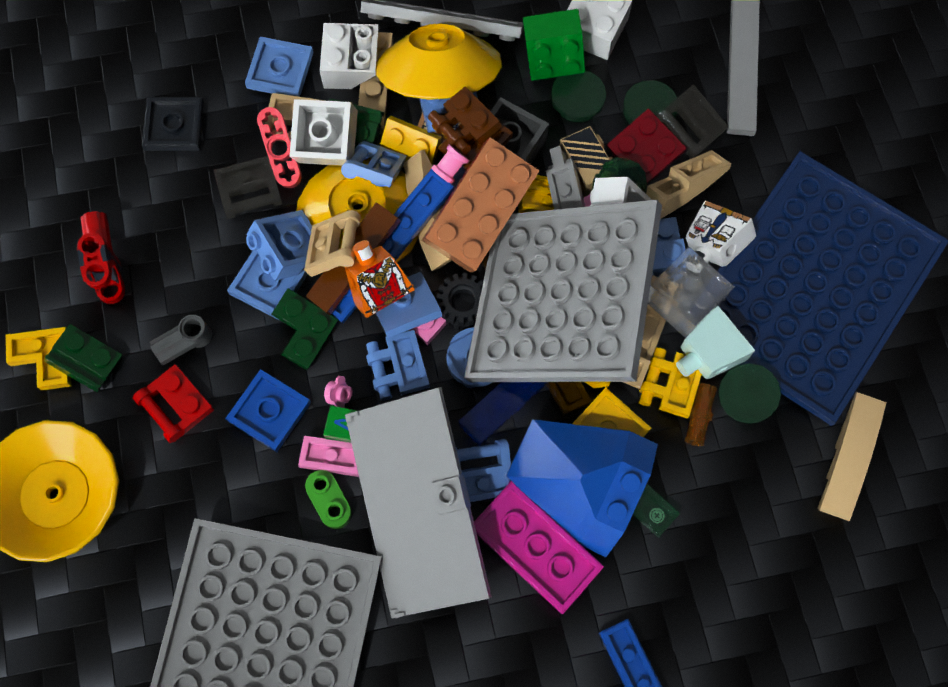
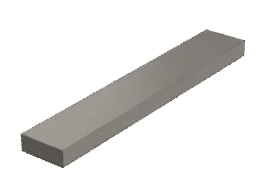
[727,0,760,136]

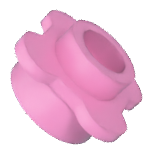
[324,376,352,408]

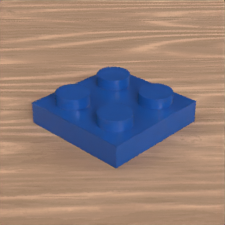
[225,369,311,452]

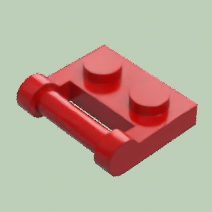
[132,364,214,443]

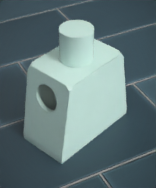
[676,306,755,379]

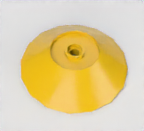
[376,24,502,100]
[296,158,418,263]
[0,420,119,562]

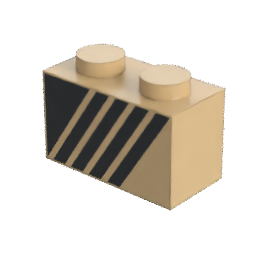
[559,126,618,197]

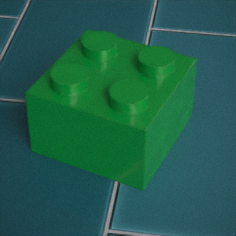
[523,9,585,81]

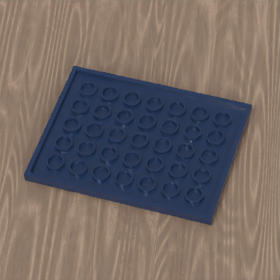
[679,151,948,426]

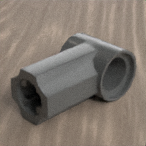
[149,314,213,365]

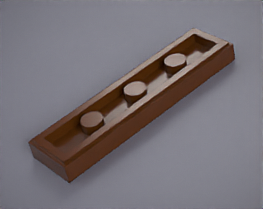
[306,202,401,315]

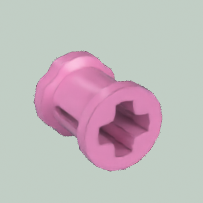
[431,144,470,184]

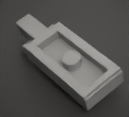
[546,146,585,210]

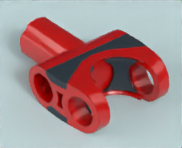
[77,211,125,304]

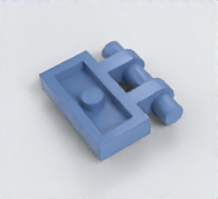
[366,330,430,401]

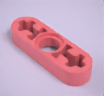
[257,107,302,188]

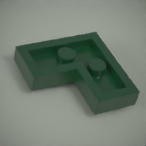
[271,288,338,370]

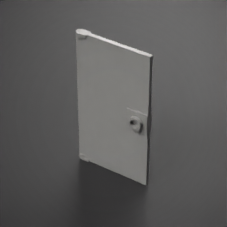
[345,387,492,618]

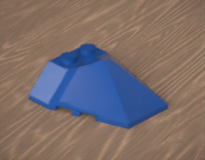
[506,419,658,557]

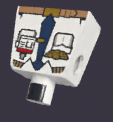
[686,200,756,271]

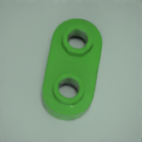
[305,470,352,529]

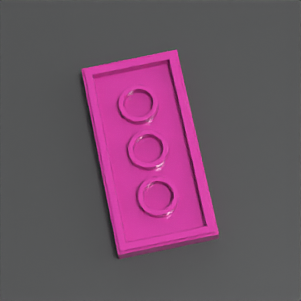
[474,481,604,614]

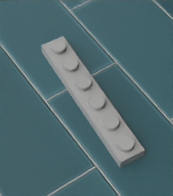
[360,0,524,41]

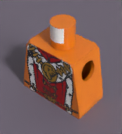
[345,240,415,318]

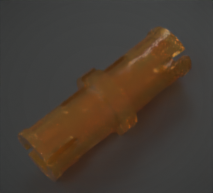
[684,383,717,446]

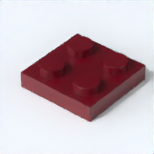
[606,108,687,188]

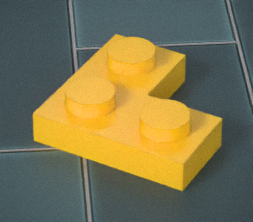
[6,327,71,390]

